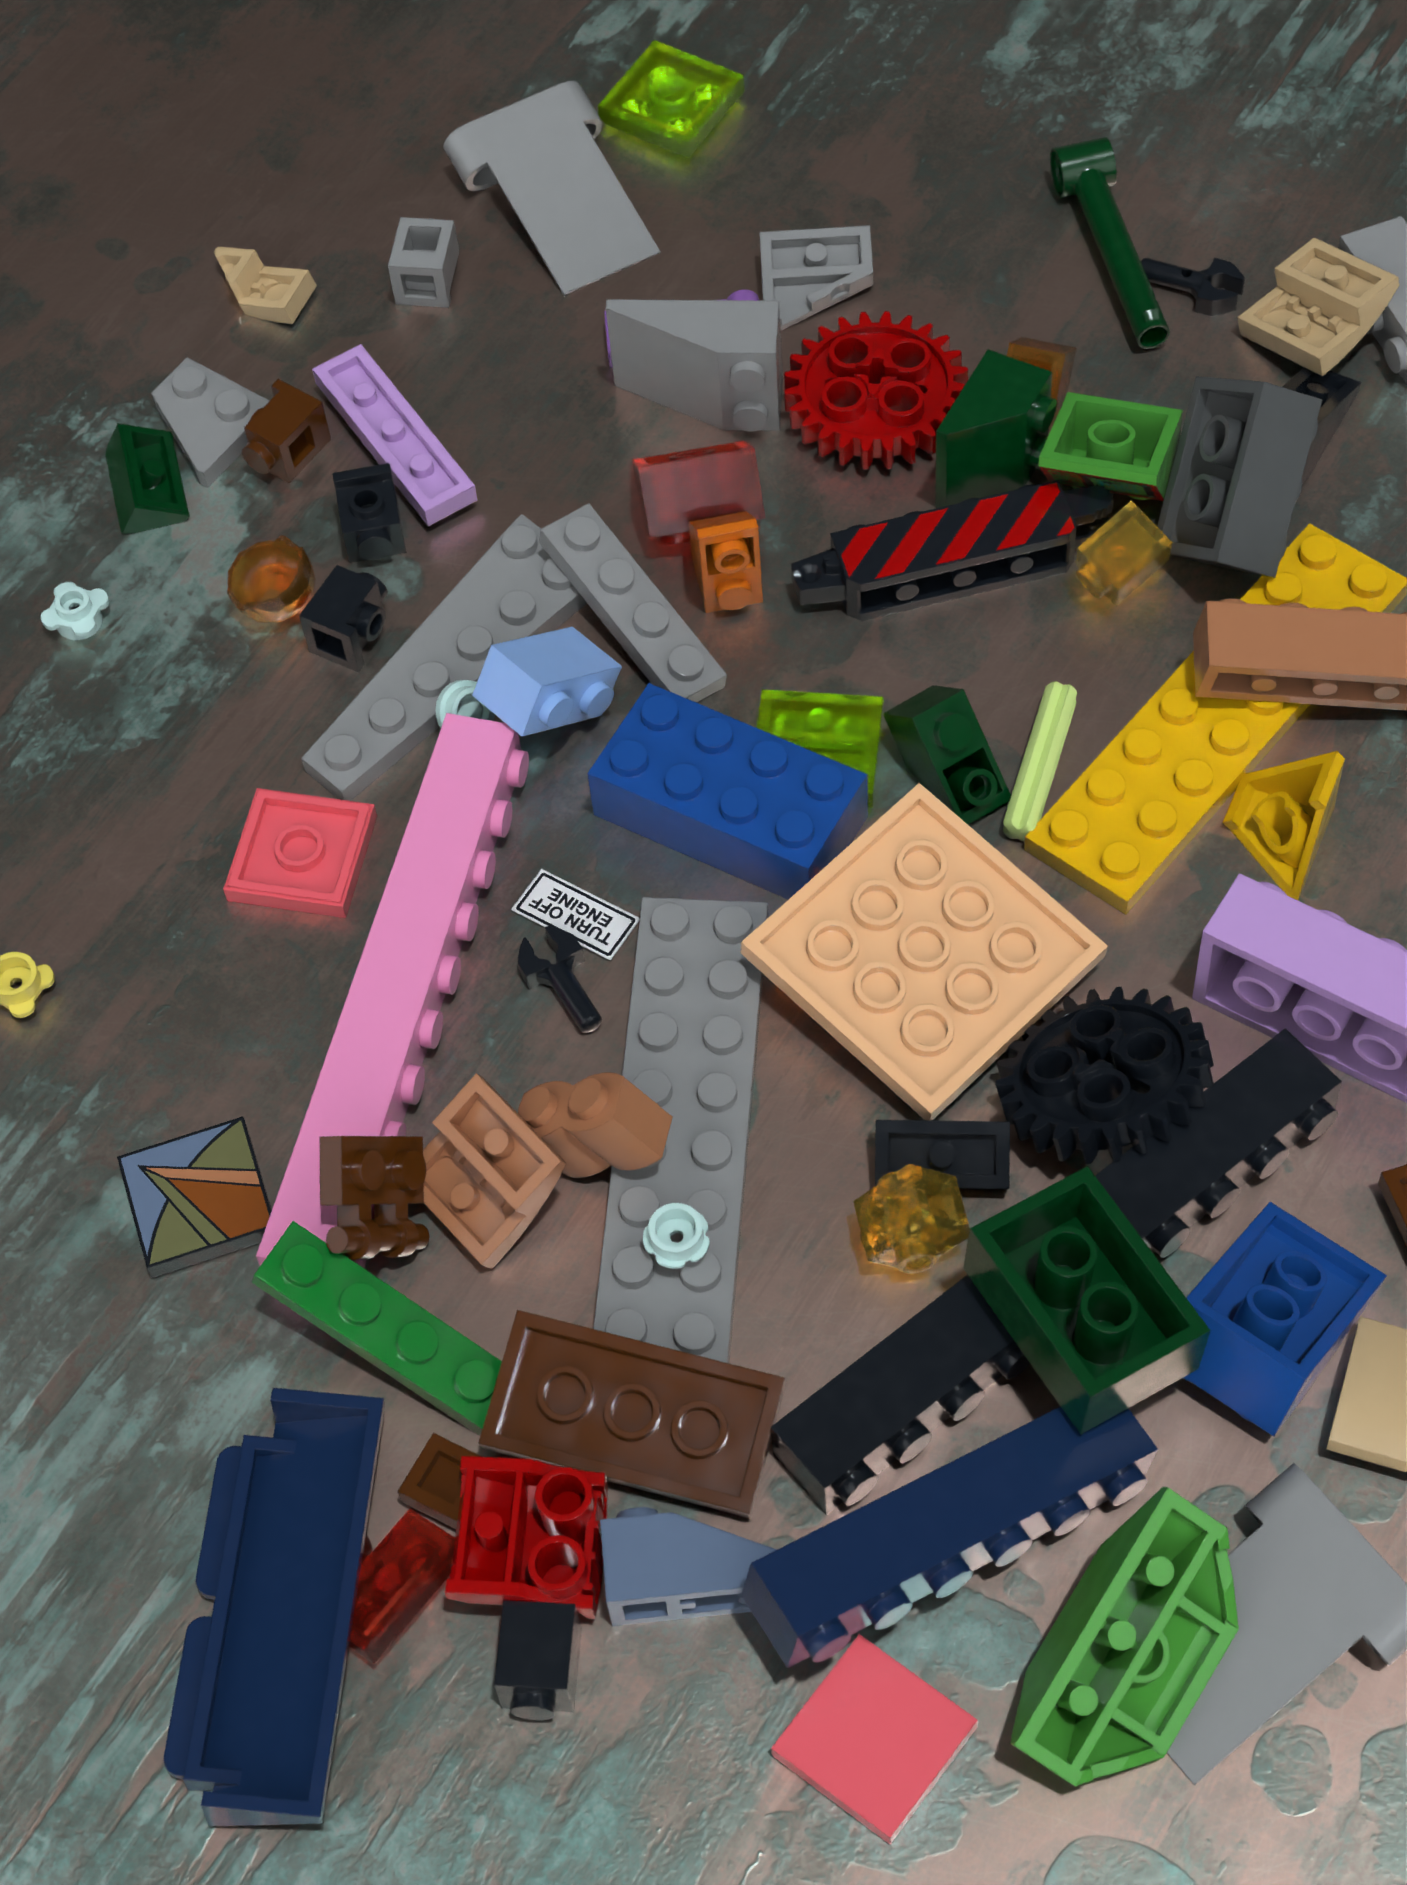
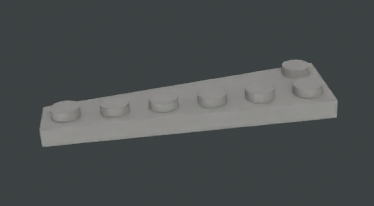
[301,514,587,801]

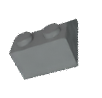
[606,299,783,432]

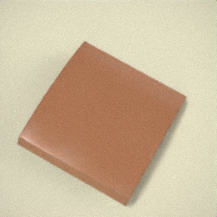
[423,1073,566,1269]

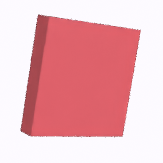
[223,788,377,918]
[771,1634,978,1845]

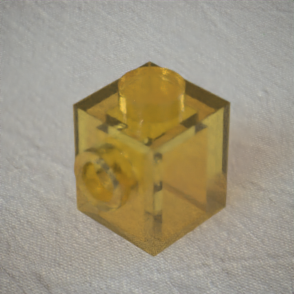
[1076,500,1173,607]

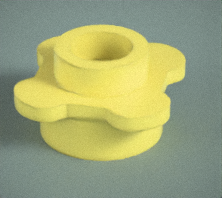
[0,952,55,1018]

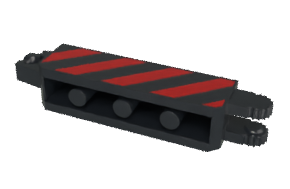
[791,480,1114,621]

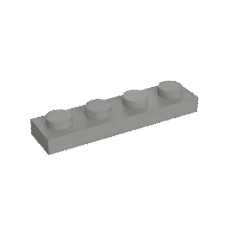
[539,504,727,703]

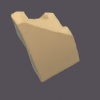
[214,247,317,324]

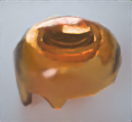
[227,535,316,623]

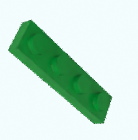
[251,1221,502,1436]

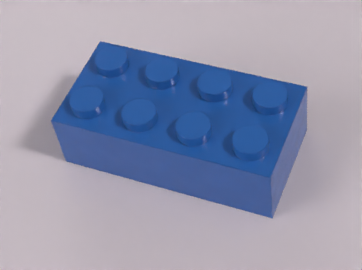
[587,683,868,900]

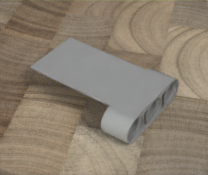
[443,81,660,296]
[1167,1463,1407,1785]

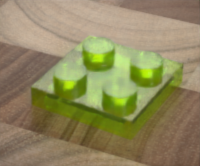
[597,40,745,158]

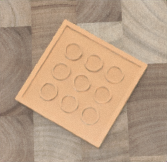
[740,783,1108,1120]

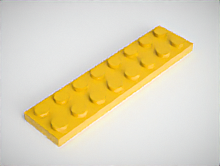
[1024,523,1407,915]

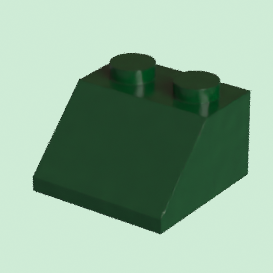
[935,349,1057,508]

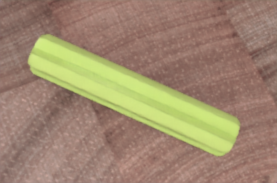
[1003,681,1077,842]

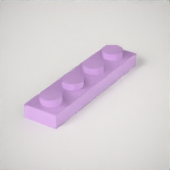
[312,344,478,526]

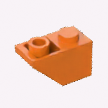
[688,511,763,613]

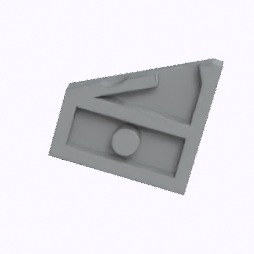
[760,225,873,331]
[151,357,269,488]

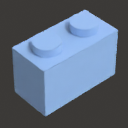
[472,627,622,737]

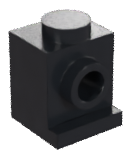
[332,463,407,563]
[299,565,388,672]

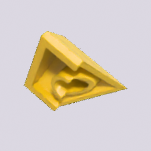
[1223,751,1345,900]

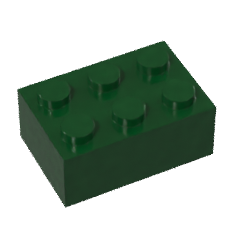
[963,1166,1211,1434]

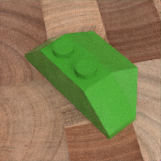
[1010,1487,1239,1786]

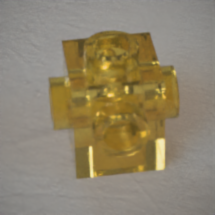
[853,1164,970,1273]

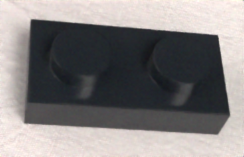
[875,1120,1010,1189]

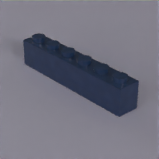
[741,1406,1158,1668]

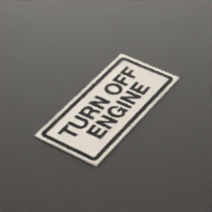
[511,869,640,961]

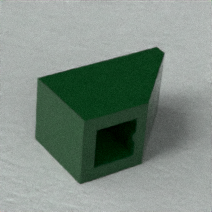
[883,685,1011,825]

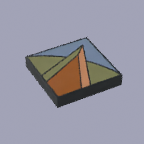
[117,1116,272,1278]

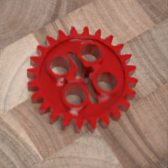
[784,311,968,470]

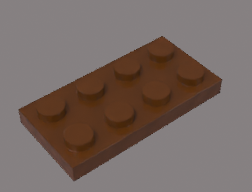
[478,1310,786,1518]

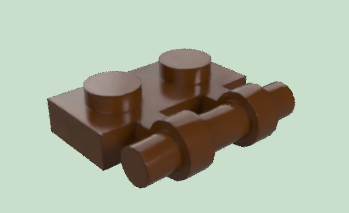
[319,1136,430,1260]

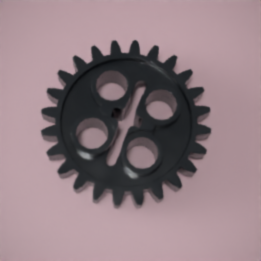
[995,987,1214,1164]

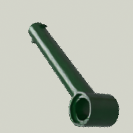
[1050,137,1170,349]

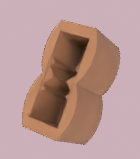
[518,1072,673,1178]

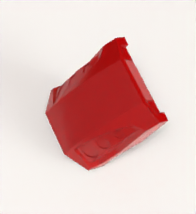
[445,1456,608,1619]

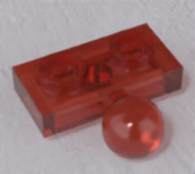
[349,1509,455,1664]

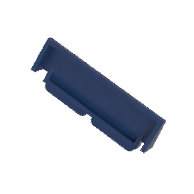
[164,1388,385,1826]

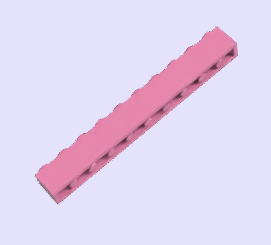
[256,713,529,1268]

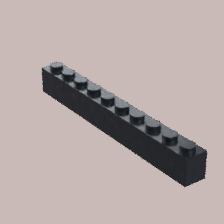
[771,1028,1342,1515]

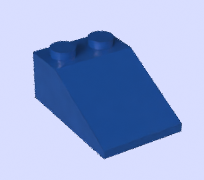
[1183,1202,1387,1436]

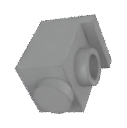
[388,217,460,308]

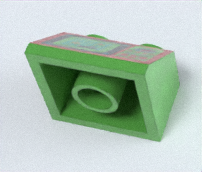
[1039,392,1183,501]

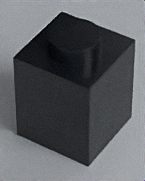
[494,1600,582,1720]

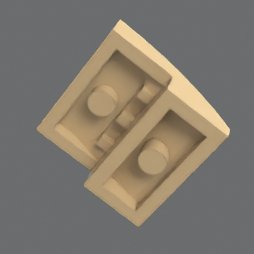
[1237,237,1399,376]
[1326,1316,1407,1473]

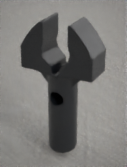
[1141,258,1245,316]
[518,926,602,1033]

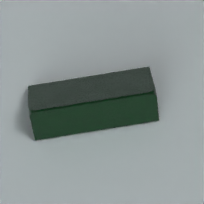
[105,423,189,534]

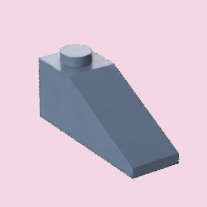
[600,1507,777,1626]

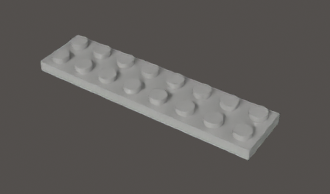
[593,897,769,1363]

